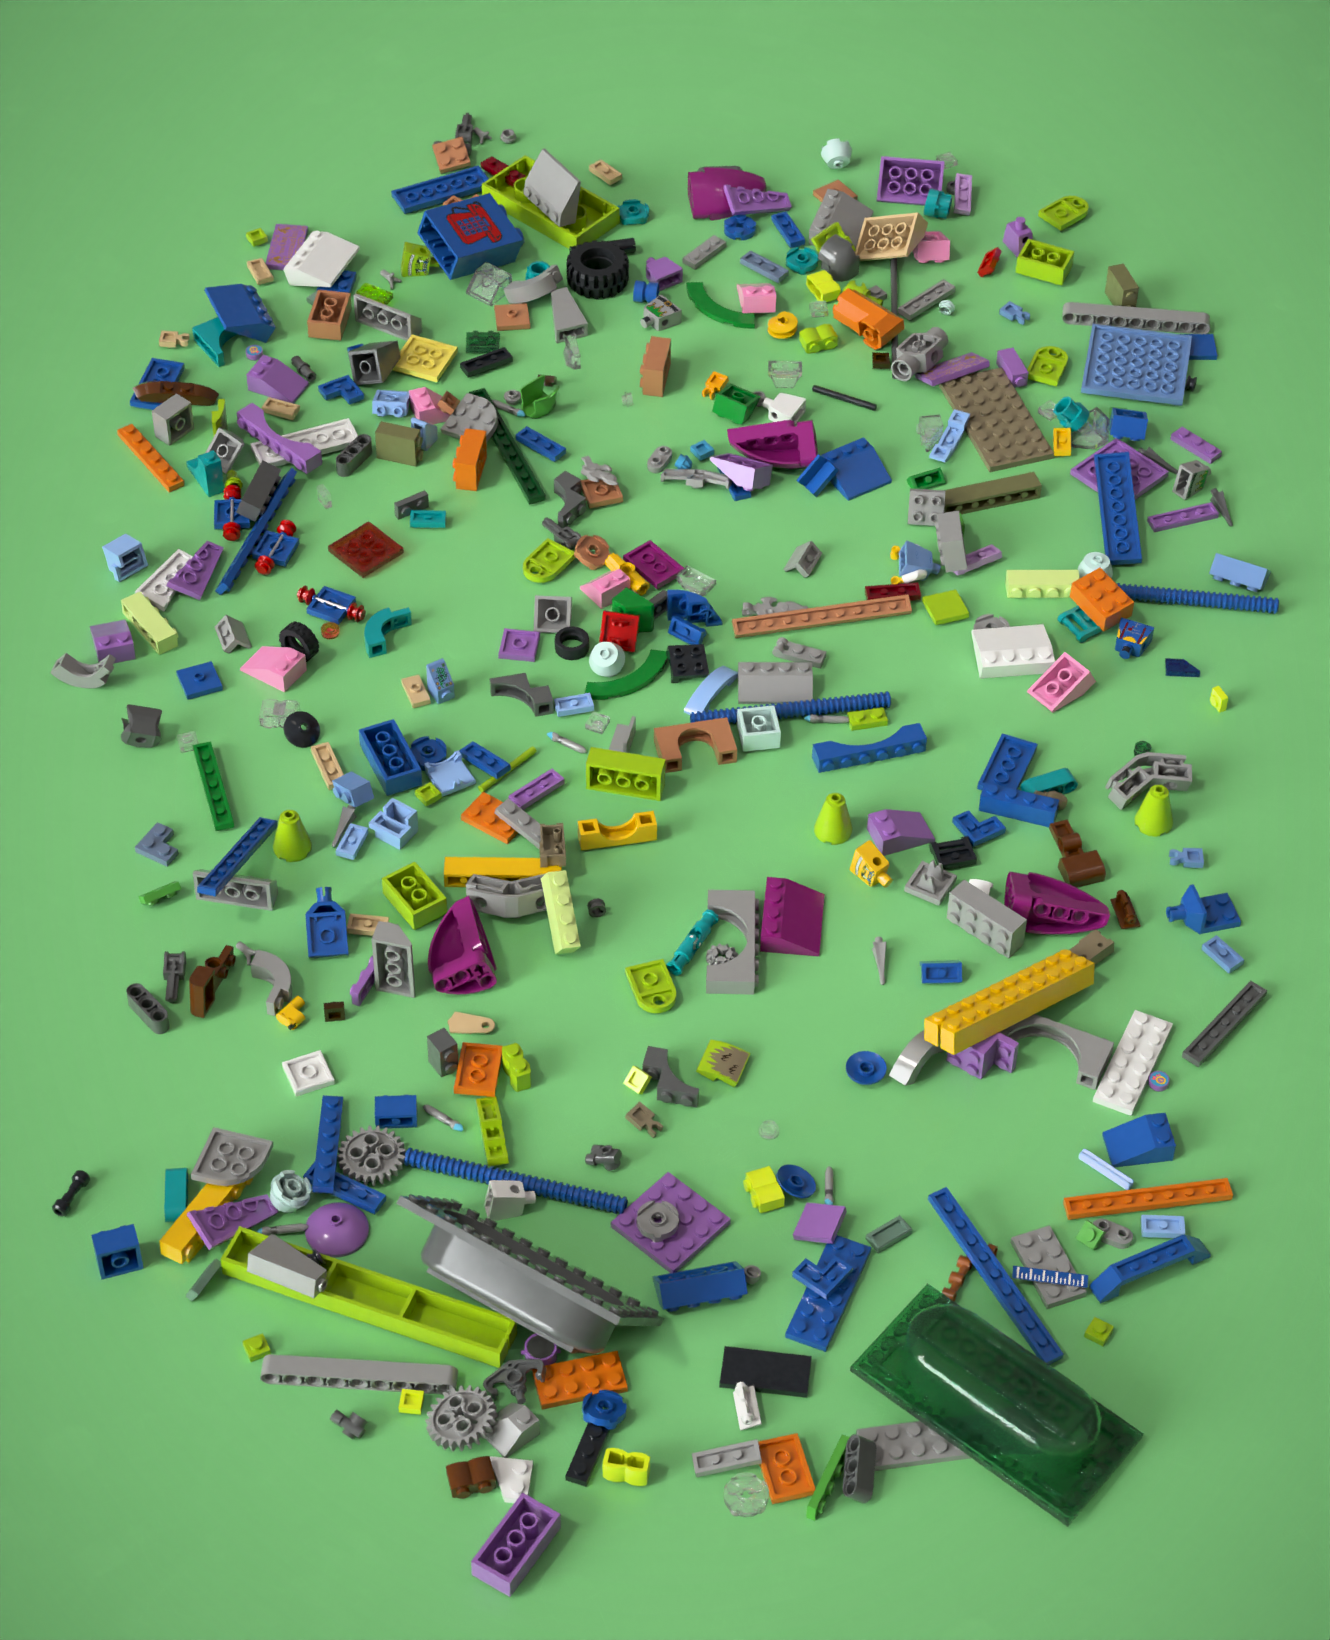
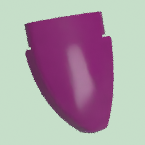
[687,167,767,221]
[727,420,818,469]
[1004,871,1110,934]
[428,896,497,994]

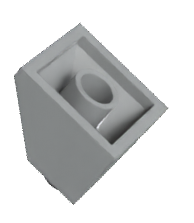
[205,428,244,474]
[534,595,572,633]
[485,1403,540,1458]

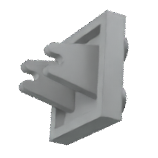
[908,489,945,526]
[904,860,957,906]

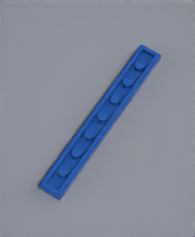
[197,817,277,897]

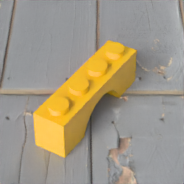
[578,811,657,851]

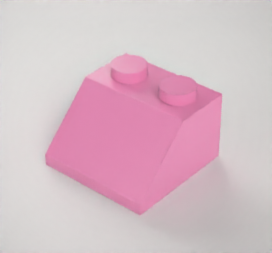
[409,387,450,424]
[580,569,630,609]

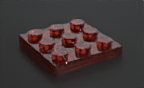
[328,521,404,578]

